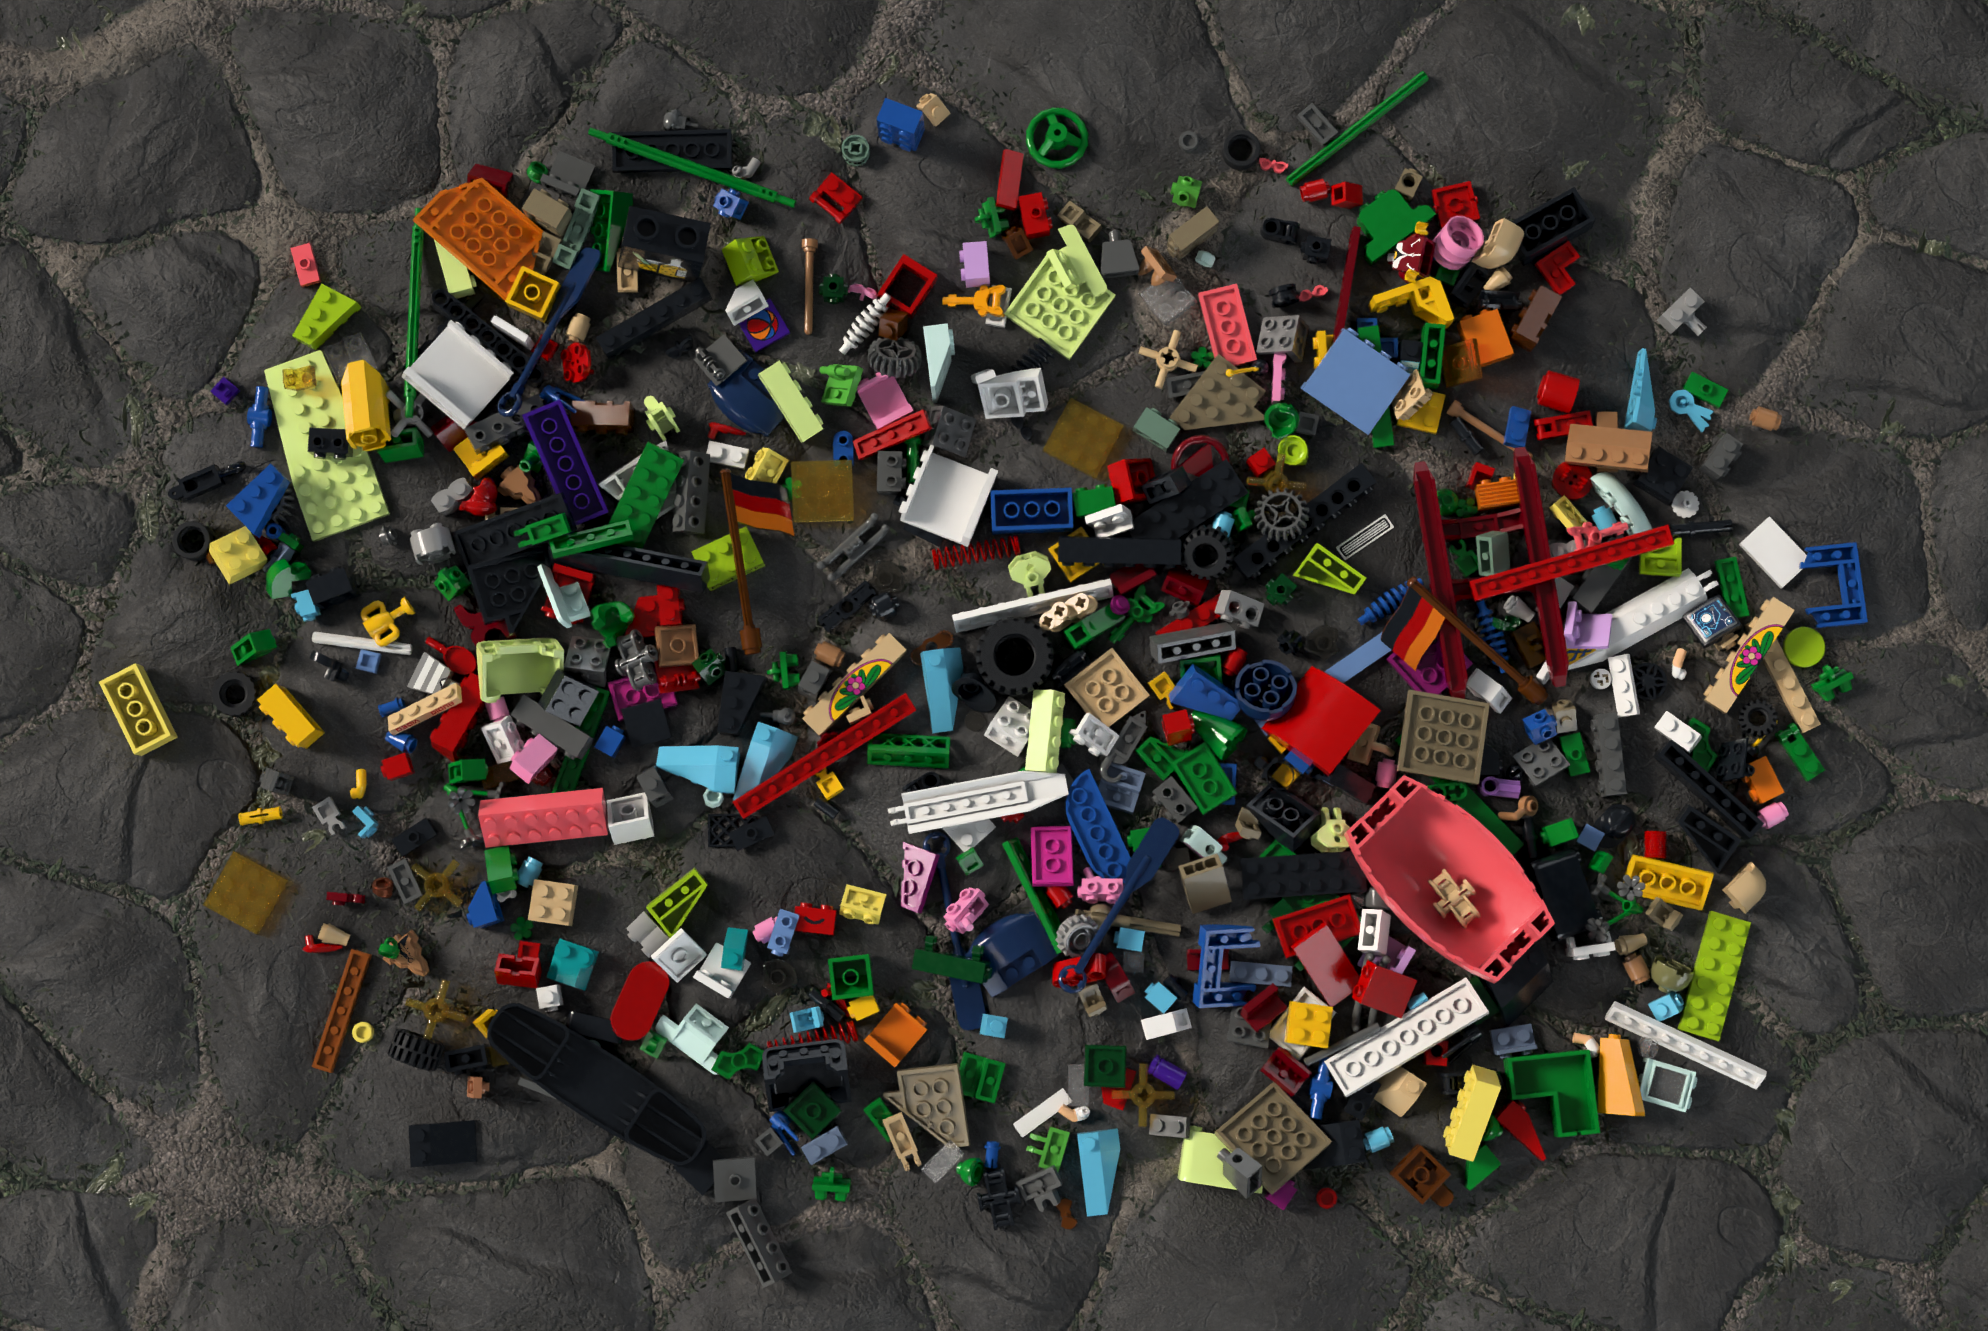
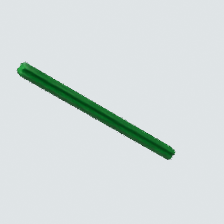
[1286,71,1429,187]

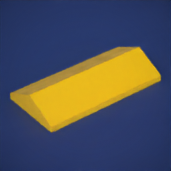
[1623,854,1714,911]

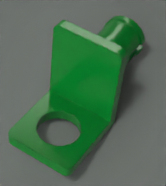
[519,440,543,473]

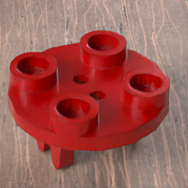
[561,343,594,383]
[1552,462,1592,501]

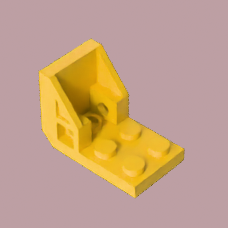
[1368,276,1454,329]

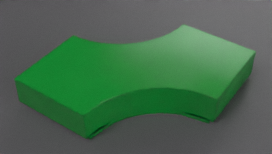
[1687,718,1718,772]
[711,1043,764,1080]

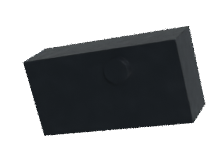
[1512,187,1596,266]

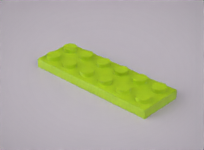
[1677,911,1751,1042]

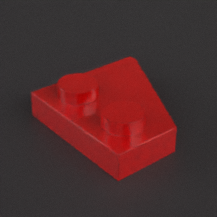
[625,595,661,638]

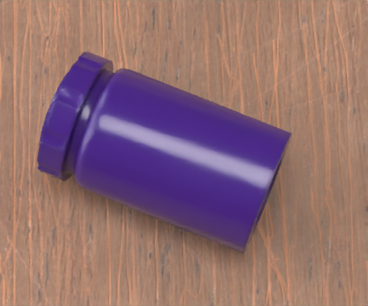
[1147,1055,1187,1090]

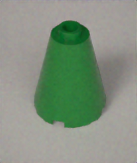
[1191,710,1247,760]

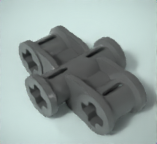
[615,629,658,691]

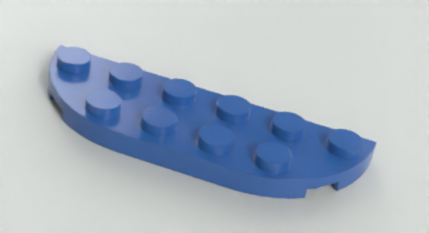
[1066,769,1131,884]

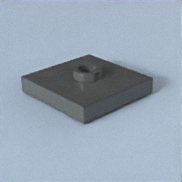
[713,1157,757,1203]

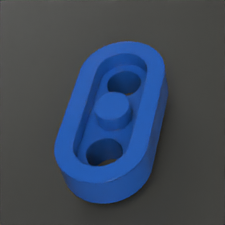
[833,431,854,472]

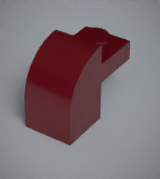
[1104,952,1135,1003]

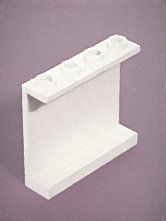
[402,320,513,430]
[899,445,998,547]

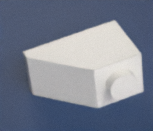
[725,279,768,326]

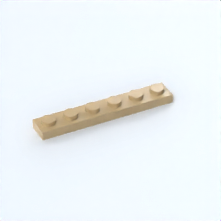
[1745,622,1821,734]

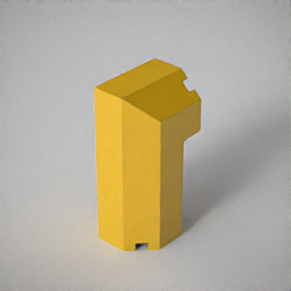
[341,359,391,451]

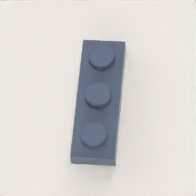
[1229,961,1293,987]

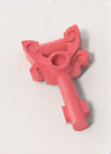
[1567,521,1629,551]

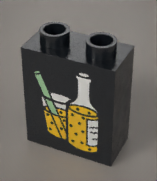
[618,206,711,282]

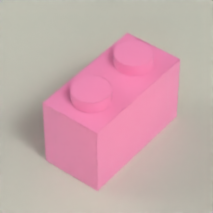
[510,734,558,784]

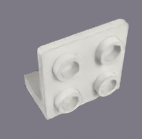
[984,696,1031,757]
[693,943,751,999]

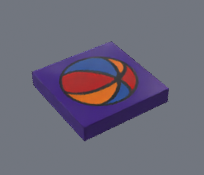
[738,298,790,353]

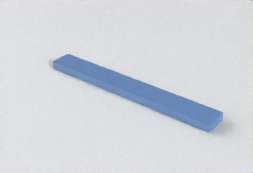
[1254,632,1391,736]

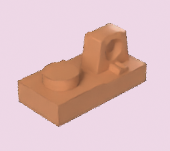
[467,1076,490,1098]

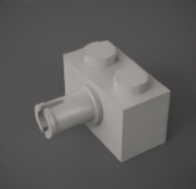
[1657,288,1707,336]

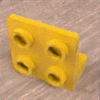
[453,437,509,481]

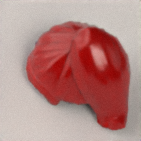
[459,477,498,517]

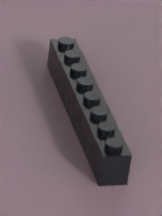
[548,534,710,593]

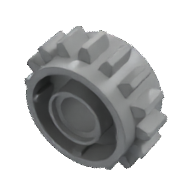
[1055,914,1098,958]

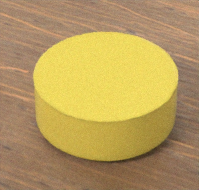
[352,1022,374,1043]

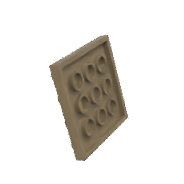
[1397,690,1490,785]
[1214,1082,1332,1195]

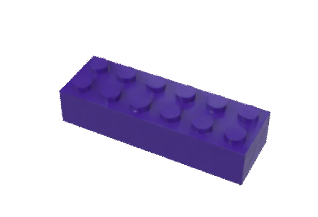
[522,399,608,525]

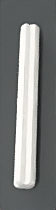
[312,632,413,655]

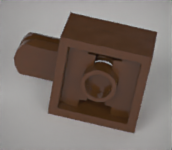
[1389,1144,1454,1207]

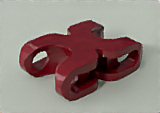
[454,604,517,646]

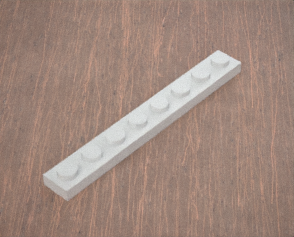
[952,579,1114,633]
[1605,1001,1767,1089]

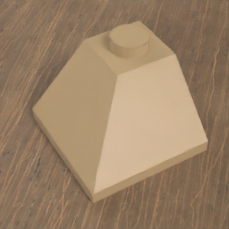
[1374,1066,1427,1117]

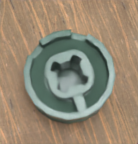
[842,135,870,166]

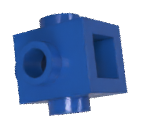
[713,188,749,220]
[1522,709,1557,745]

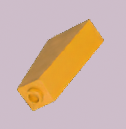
[1597,1034,1645,1116]

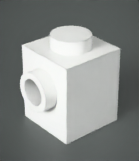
[536,985,564,1012]

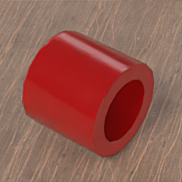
[1536,370,1580,414]

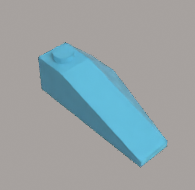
[1624,348,1657,432]
[920,648,963,734]
[733,722,798,801]
[656,745,740,794]
[1077,1128,1120,1217]

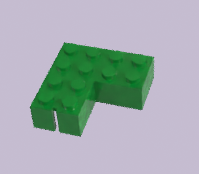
[1503,1049,1600,1137]

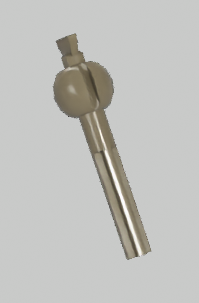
[1075,904,1181,937]

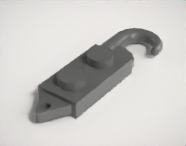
[1100,711,1148,783]

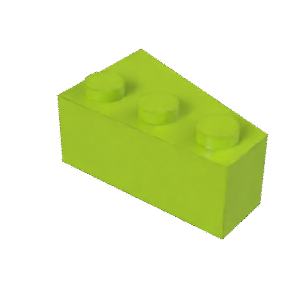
[292,284,362,350]
[1293,543,1366,595]
[646,867,708,938]

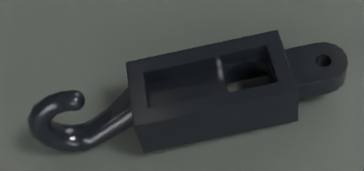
[168,461,246,500]

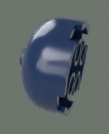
[1235,660,1297,721]

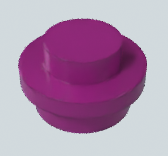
[1110,595,1130,615]

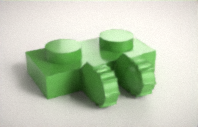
[1026,1126,1070,1172]

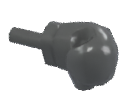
[663,109,698,131]
[760,708,796,725]

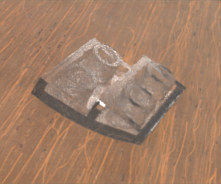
[1139,277,1197,327]
[322,332,377,386]

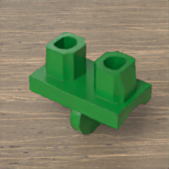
[974,197,1009,238]
[767,652,800,691]
[1811,665,1854,701]
[812,1166,851,1201]

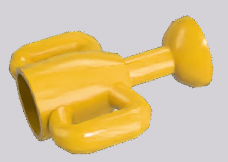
[361,596,415,647]

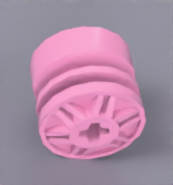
[1433,216,1484,270]

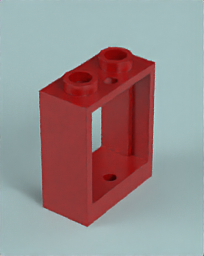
[877,254,938,319]

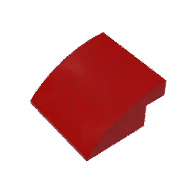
[1261,666,1381,776]

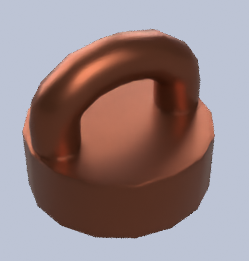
[372,877,393,898]

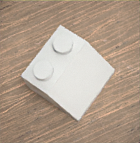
[607,792,654,845]

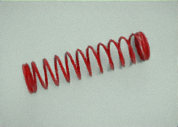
[932,535,1021,570]
[767,1020,858,1048]

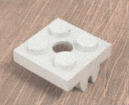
[1565,931,1615,960]

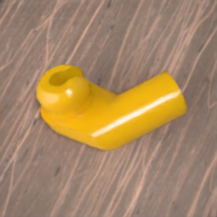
[350,769,367,799]

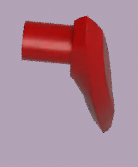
[707,422,746,440]
[252,534,278,555]
[1217,832,1243,851]
[302,935,343,953]
[821,983,849,1017]

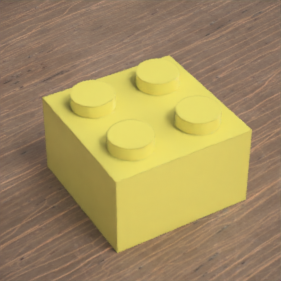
[209,526,267,585]

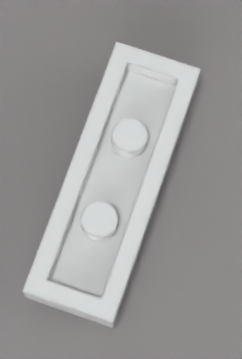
[1608,654,1640,718]

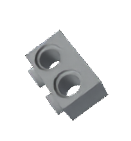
[1214,590,1265,629]

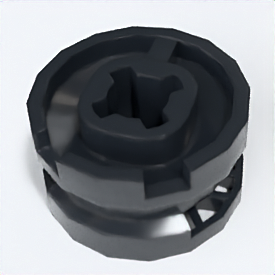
[1268,284,1300,308]

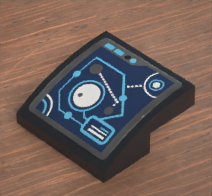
[1682,595,1742,648]

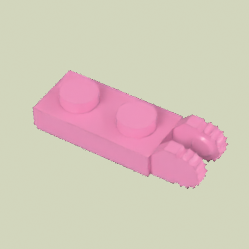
[1271,353,1286,405]

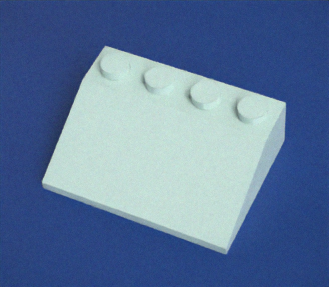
[923,323,955,403]

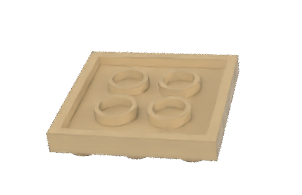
[1064,648,1150,727]

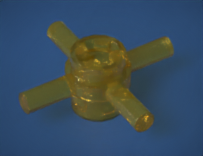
[1246,453,1306,513]
[411,859,463,911]
[405,979,467,1040]
[1112,1063,1175,1127]

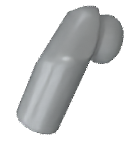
[732,157,761,179]

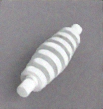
[839,293,892,355]

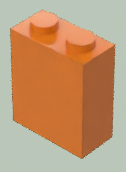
[1457,308,1514,370]

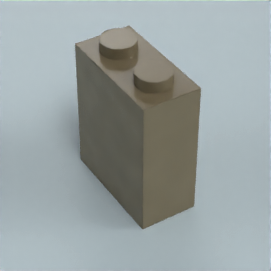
[1167,206,1219,261]
[1178,853,1232,914]

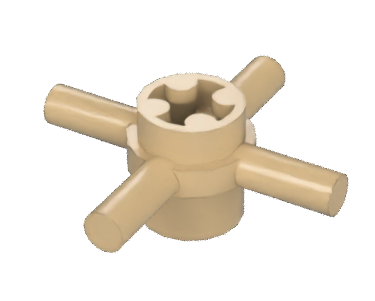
[1138,330,1198,389]

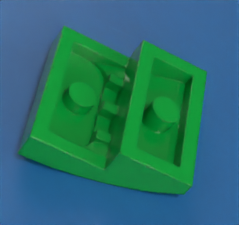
[959,1052,1006,1104]

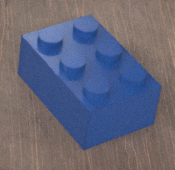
[876,98,925,152]

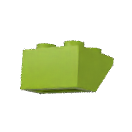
[721,236,779,286]

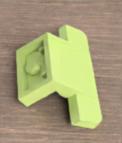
[1047,225,1107,298]

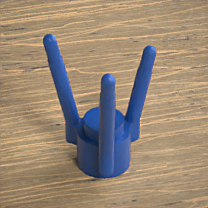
[540,385,585,413]
[769,1110,821,1156]

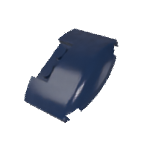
[708,349,785,437]
[965,912,1061,997]

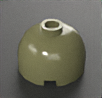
[1651,955,1694,994]

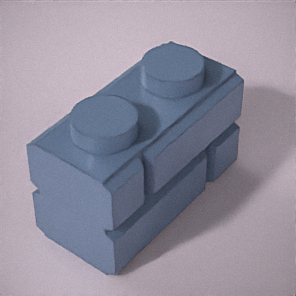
[801,1126,848,1165]

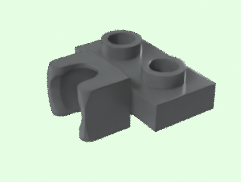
[1016,1165,1063,1212]

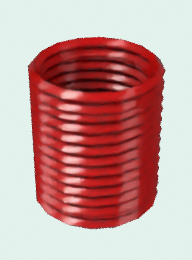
[1644,831,1667,859]

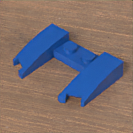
[1799,542,1868,628]
[1193,924,1260,1008]

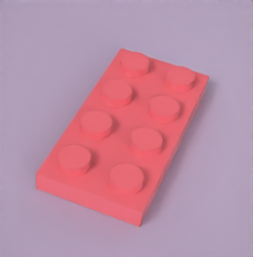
[1198,284,1257,367]

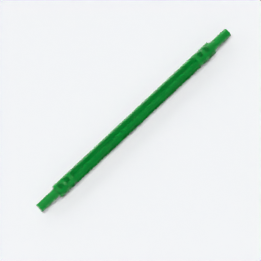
[588,127,796,208]
[404,208,424,418]

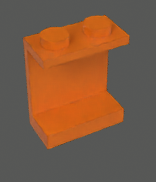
[864,1002,928,1067]

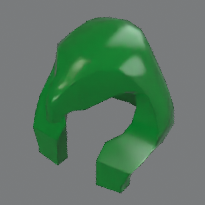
[589,601,635,648]

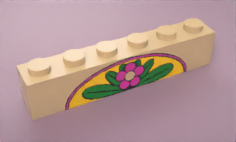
[1703,597,1795,714]
[802,633,907,737]

